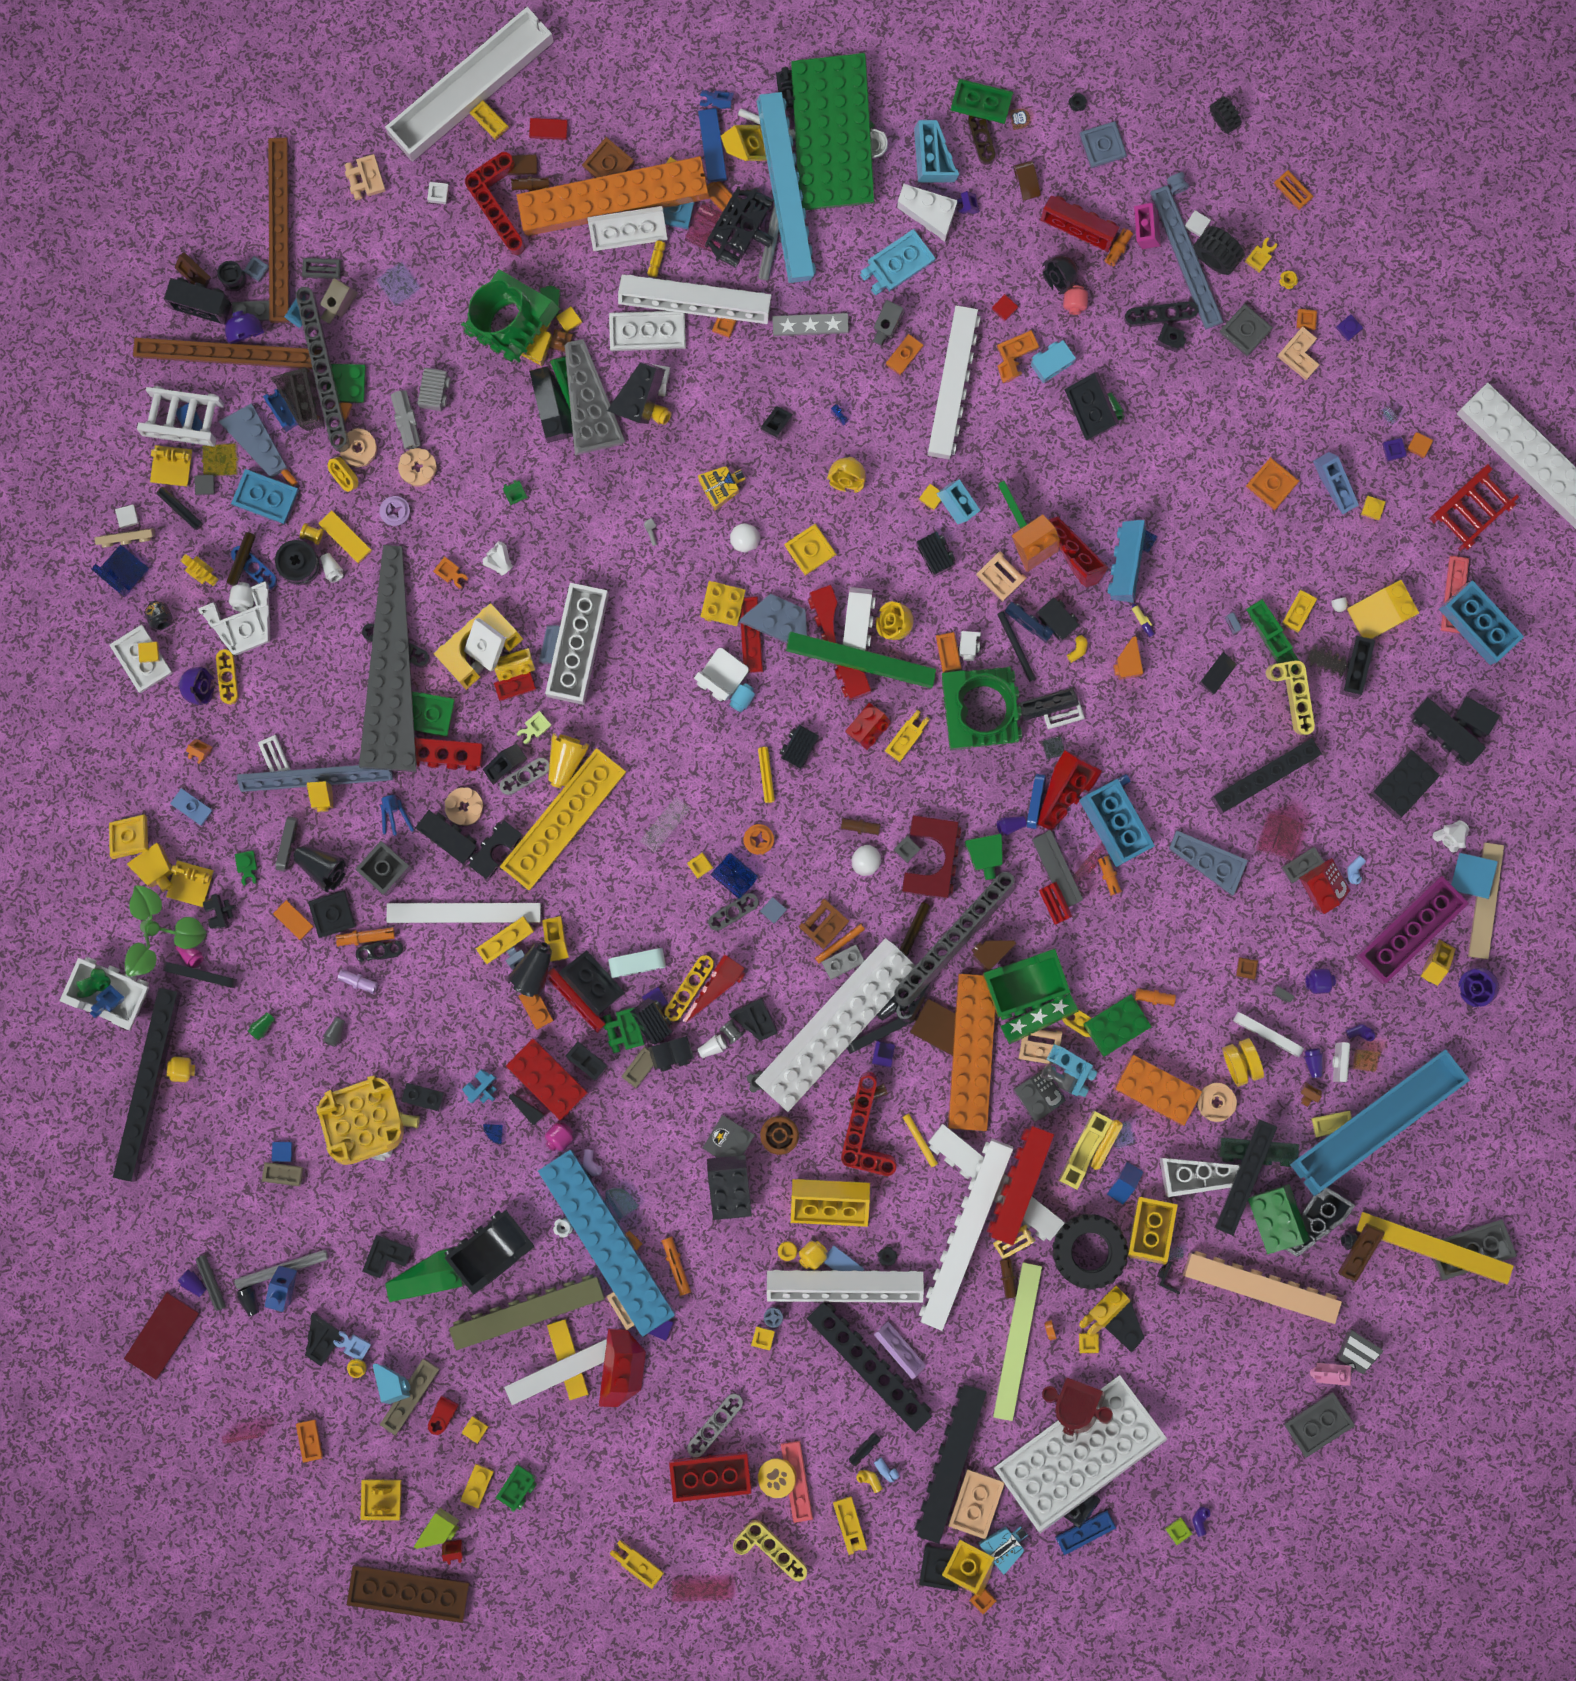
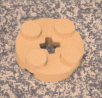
[339,428,377,467]
[398,448,437,487]
[445,788,483,826]
[1197,1083,1237,1122]

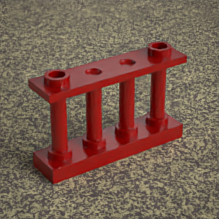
[1429,464,1519,551]

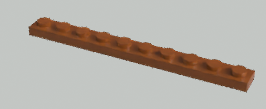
[268,137,290,323]
[133,338,322,370]

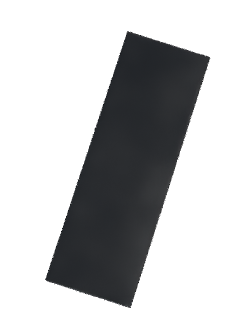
[1018,687,1079,721]

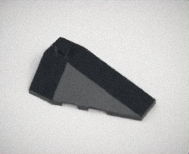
[529,366,573,443]
[1285,1183,1356,1257]

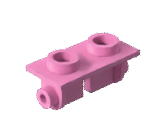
[1310,1363,1351,1386]

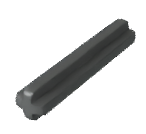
[195,1255,226,1311]

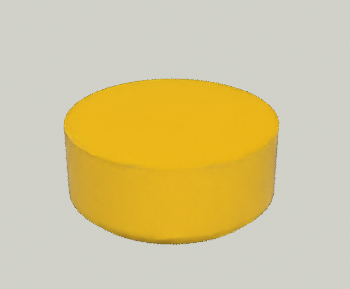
[778,1241,797,1261]

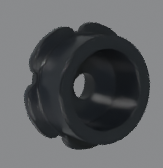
[1068,93,1087,112]
[1341,1231,1357,1250]
[878,1247,897,1266]

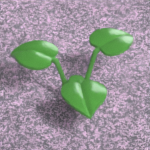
[125,885,206,976]

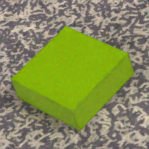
[1165,1517,1192,1545]

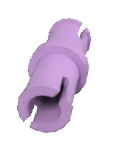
[338,969,378,994]

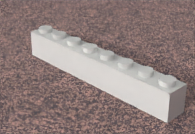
[618,275,771,324]
[927,306,980,460]
[928,1124,1064,1241]
[767,1270,924,1303]

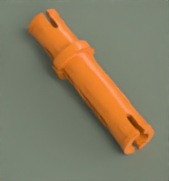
[336,927,395,947]
[661,1236,691,1296]

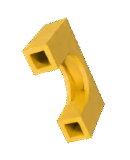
[433,603,523,690]

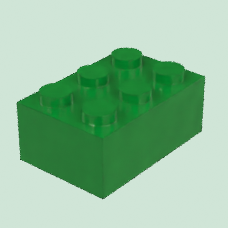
[1248,1184,1309,1255]

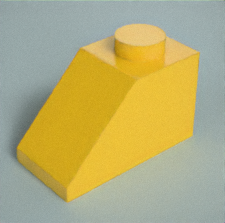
[307,781,333,812]
[542,916,569,962]
[1421,939,1456,986]

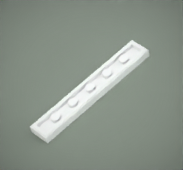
[504,1339,607,1405]

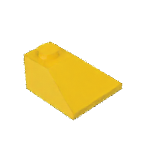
[721,125,767,161]
[942,1540,995,1597]

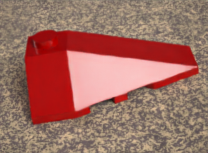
[1048,516,1109,588]
[1037,750,1102,831]
[683,954,746,1023]

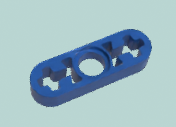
[231,546,277,589]
[1027,773,1046,829]

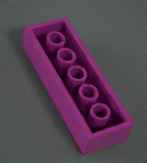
[1355,876,1469,984]

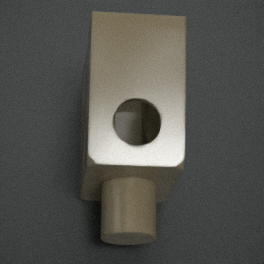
[320,278,358,324]

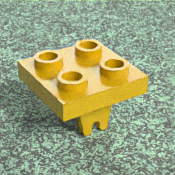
[360,1479,402,1521]

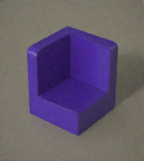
[872,1041,895,1068]

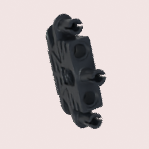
[705,186,774,268]

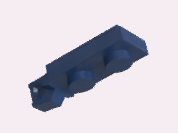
[1005,601,1054,643]

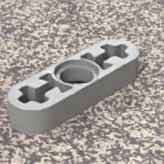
[500,758,549,795]

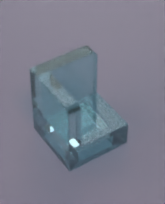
[1114,1121,1135,1149]

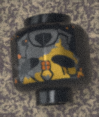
[144,601,172,630]

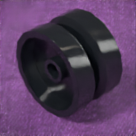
[275,540,321,586]

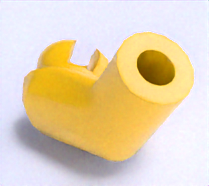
[856,1470,883,1493]

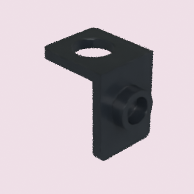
[1157,1261,1180,1294]

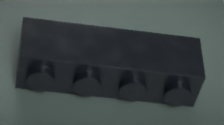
[1409,697,1486,767]

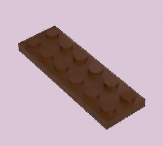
[346,1565,470,1623]

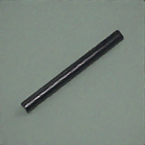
[997,611,1036,682]

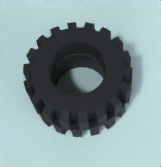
[1193,226,1245,275]

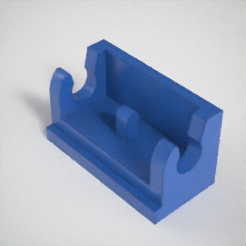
[263,389,302,432]

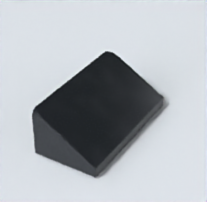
[1199,652,1237,695]

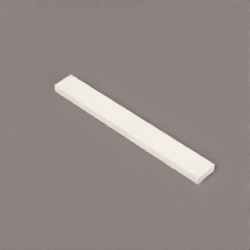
[387,903,541,923]

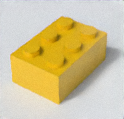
[1127,1197,1178,1265]

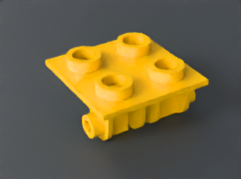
[150,445,192,487]
[700,581,745,627]
[166,860,214,907]

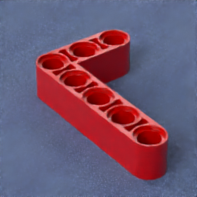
[465,152,525,255]
[841,1072,897,1176]

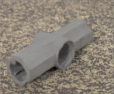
[391,390,421,450]

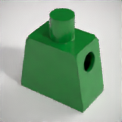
[964,834,1002,881]

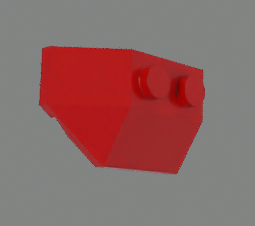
[599,1329,646,1407]

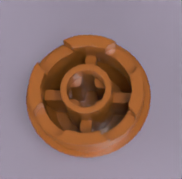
[760,1116,799,1155]

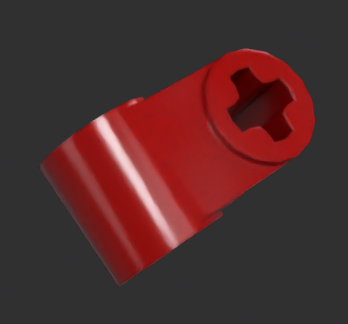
[428,1396,459,1435]

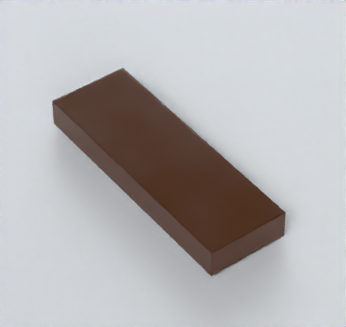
[1338,1223,1385,1282]

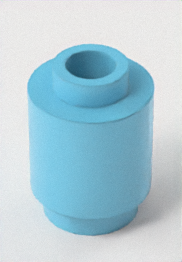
[729,683,756,713]

